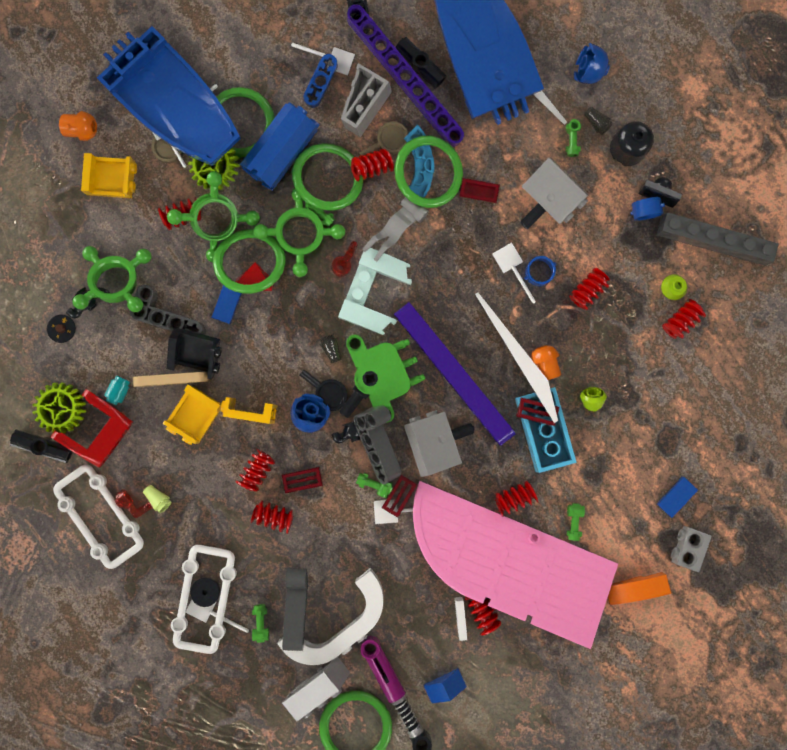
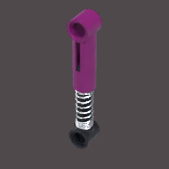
[360,635,432,750]

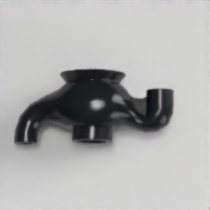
[66,287,110,319]
[331,421,361,444]

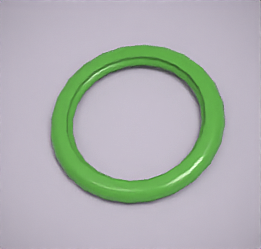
[216,87,275,157]
[394,136,463,208]
[292,143,363,211]
[213,229,286,294]
[319,691,392,750]

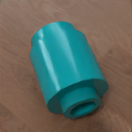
[104,375,130,405]

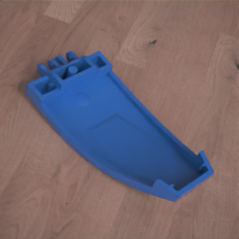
[434,0,544,125]
[97,26,241,166]

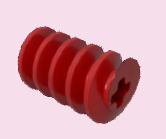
[351,149,394,182]
[158,197,202,230]
[569,268,610,310]
[662,299,706,339]
[235,448,275,492]
[495,481,538,517]
[251,500,294,534]
[465,597,501,636]

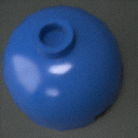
[574,43,610,84]
[290,394,330,433]

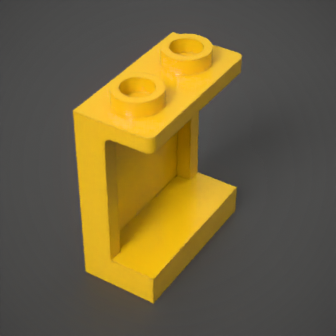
[81,153,137,198]
[163,384,221,445]
[221,397,277,424]

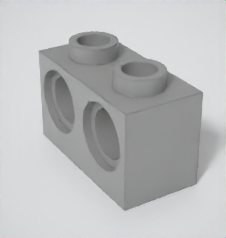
[671,526,712,573]

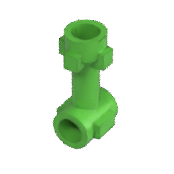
[565,119,581,157]
[304,200,336,228]
[356,473,393,498]
[567,503,585,541]
[252,604,269,643]

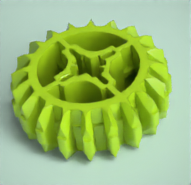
[188,149,240,190]
[32,382,87,434]

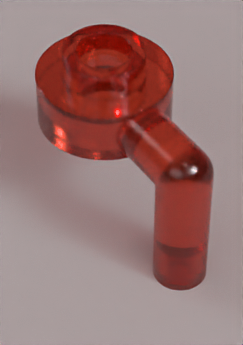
[331,241,358,277]
[115,489,153,518]

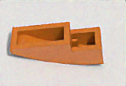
[607,572,672,605]

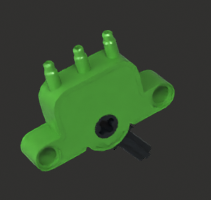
[340,335,426,423]

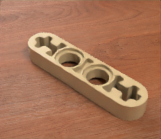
[133,372,208,387]

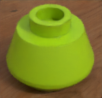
[661,274,687,300]
[580,387,607,411]

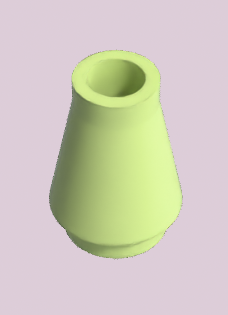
[143,485,172,513]

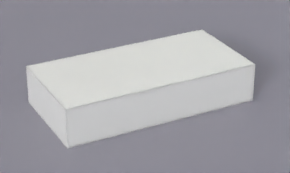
[455,597,467,641]

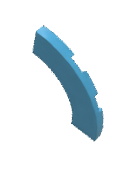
[404,125,434,198]

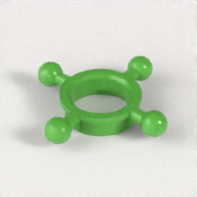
[167,171,260,263]
[253,188,345,277]
[72,246,152,312]

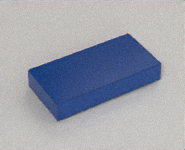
[211,285,242,325]
[657,476,698,518]

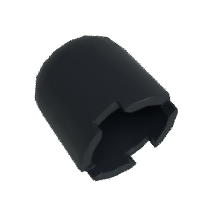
[610,121,654,166]

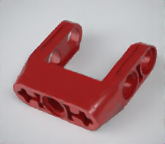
[50,389,133,468]

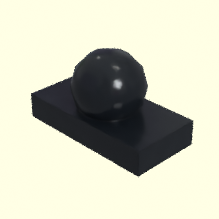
[638,177,682,208]

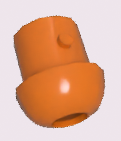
[59,111,97,141]
[530,345,561,380]

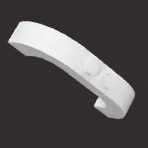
[277,568,383,665]

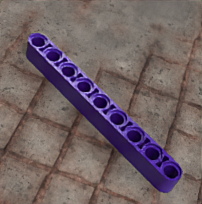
[347,4,464,147]
[394,302,516,446]

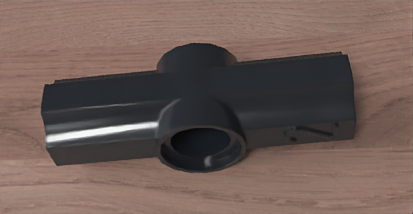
[395,37,447,89]
[10,429,73,463]

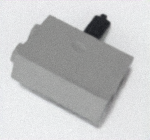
[520,157,589,229]
[404,410,474,477]

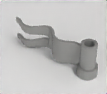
[362,197,429,262]

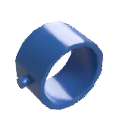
[630,197,665,221]
[524,256,556,287]

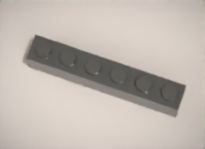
[656,212,779,266]

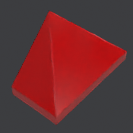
[235,262,274,291]

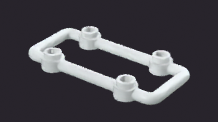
[53,464,144,569]
[171,545,237,654]

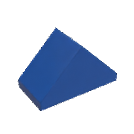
[424,668,467,704]

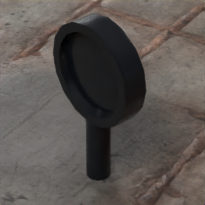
[299,370,348,411]

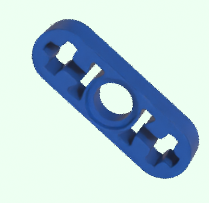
[304,54,338,108]

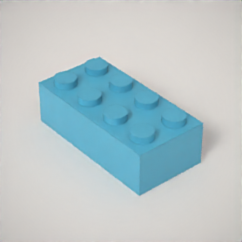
[515,387,577,473]

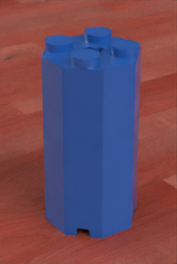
[240,102,320,191]

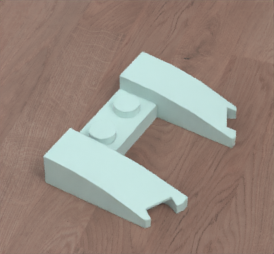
[338,248,412,335]

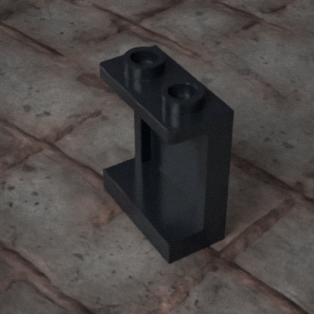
[166,327,222,380]

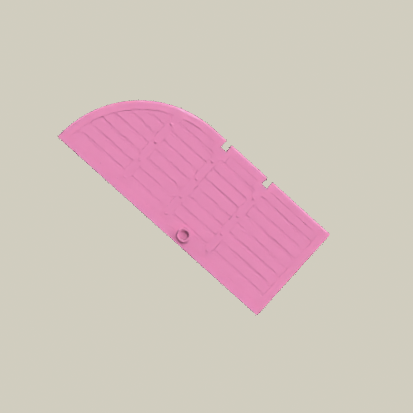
[413,481,618,649]

